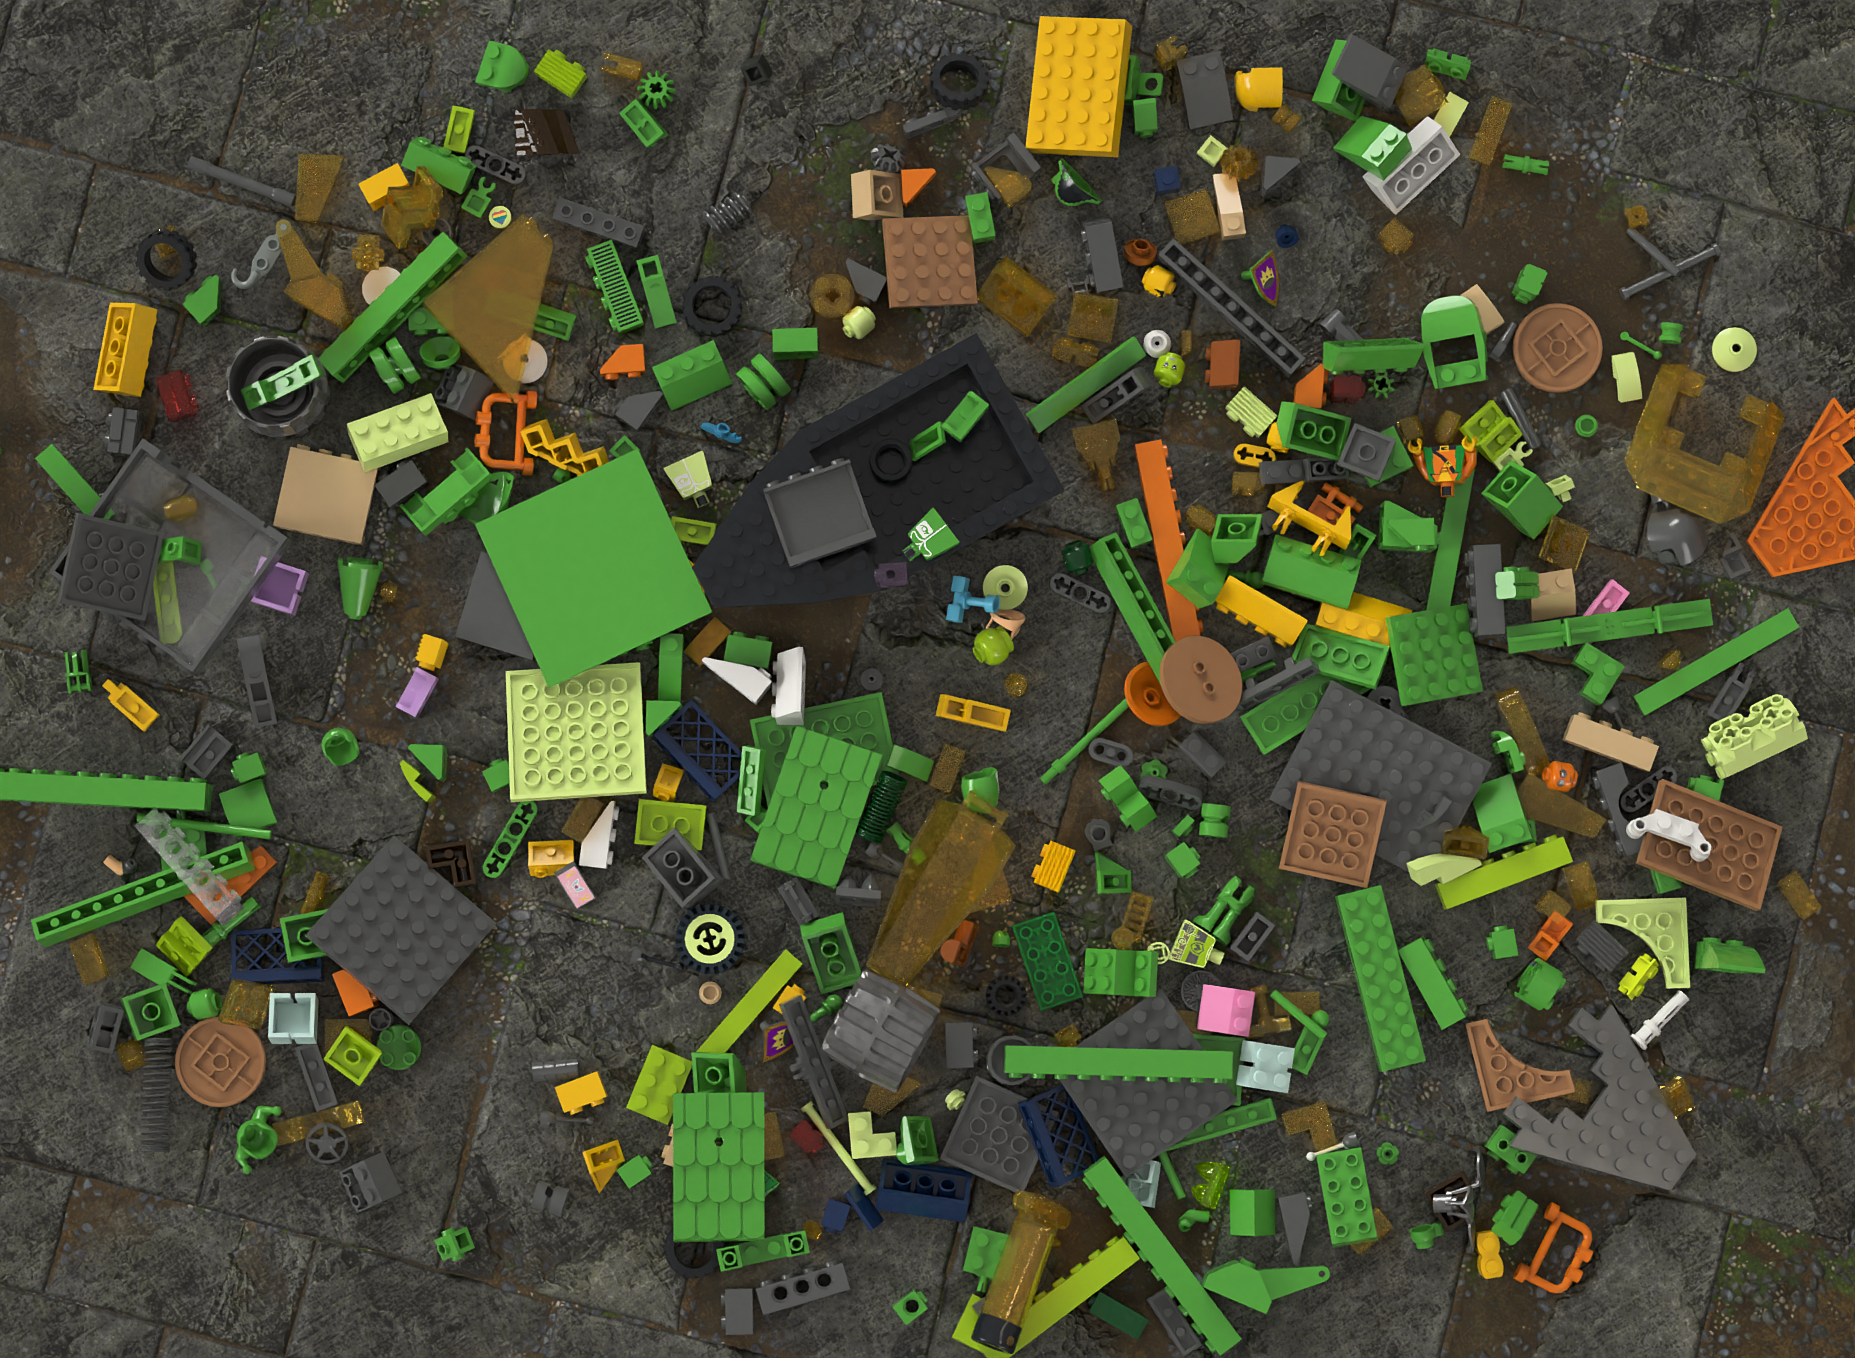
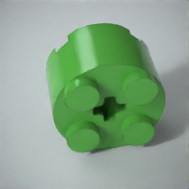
[1515,958,1566,1011]

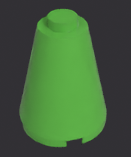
[338,557,383,620]

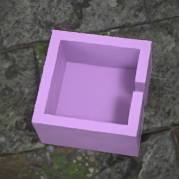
[251,558,309,616]

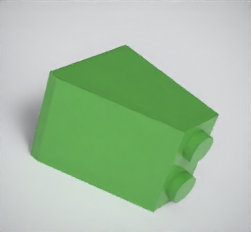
[1481,460,1563,539]
[1378,501,1441,553]

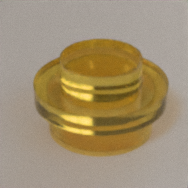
[1111,927,1134,950]

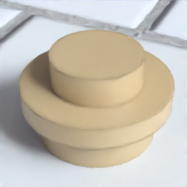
[699,982,722,1004]

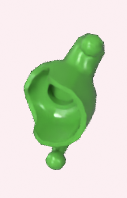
[236,1106,282,1174]

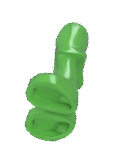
[1192,876,1255,946]

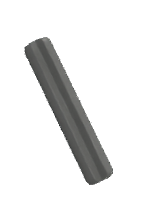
[1501,388,1541,450]

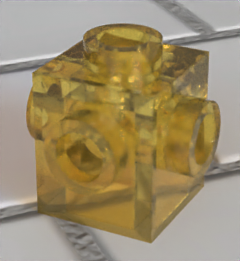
[352,234,384,271]

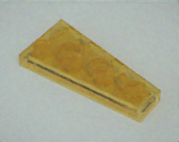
[1517,772,1606,838]

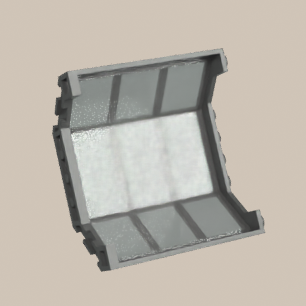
[49,439,292,675]

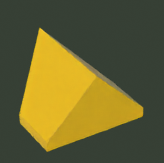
[583,1140,625,1193]

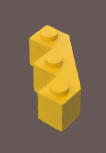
[520,419,610,476]

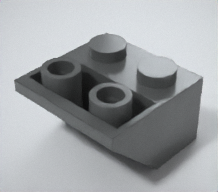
[434,363,495,421]
[339,1152,402,1213]

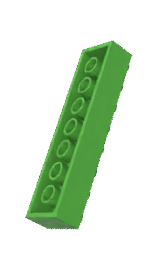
[1335,885,1426,1072]

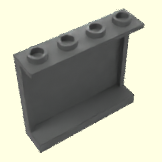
[763,458,877,569]
[455,551,535,661]

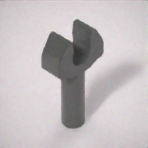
[1489,322,1518,361]

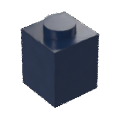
[1153,165,1181,196]
[821,1198,851,1234]

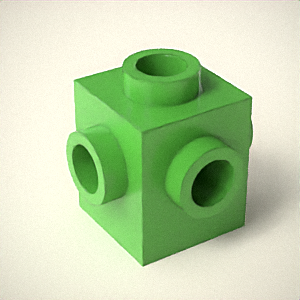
[434,1227,475,1262]

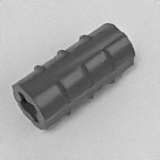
[532,1059,579,1082]

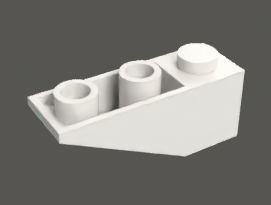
[579,801,619,869]

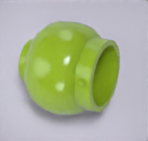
[973,626,1014,666]

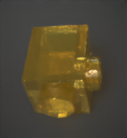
[1377,217,1414,255]

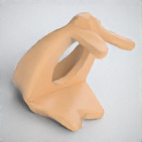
[986,609,1025,640]

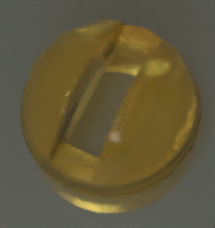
[802,1220,822,1239]

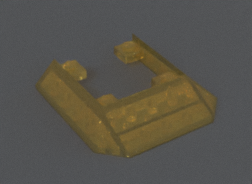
[1624,364,1785,524]

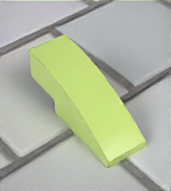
[1406,852,1482,886]

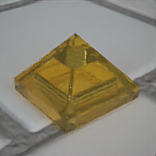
[1657,650,1681,670]

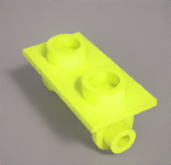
[1618,953,1659,1000]

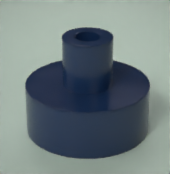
[1275,224,1299,248]

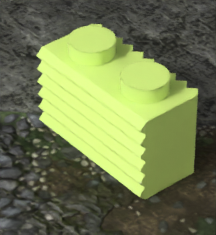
[1225,386,1277,438]

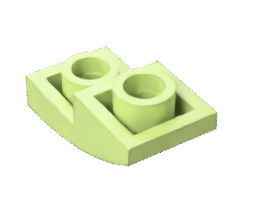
[1612,352,1642,403]

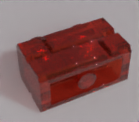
[155,370,199,423]
[1329,374,1365,404]
[790,1119,824,1154]

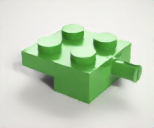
[963,1226,1018,1293]

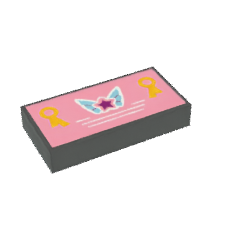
[554,861,596,909]

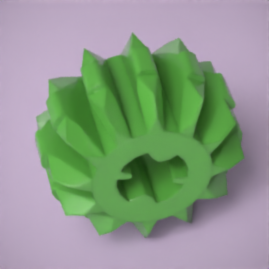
[637,71,676,109]

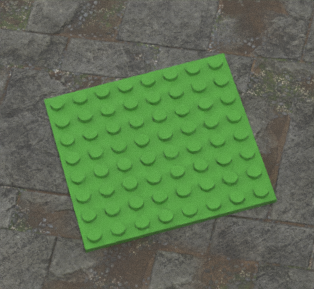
[475,449,712,688]

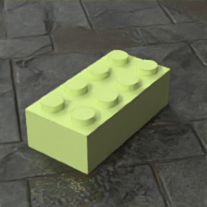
[347,393,448,473]

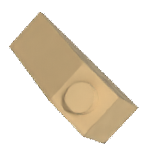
[1212,172,1246,241]

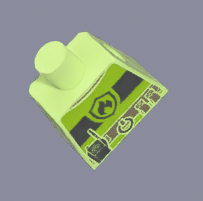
[1168,920,1225,968]

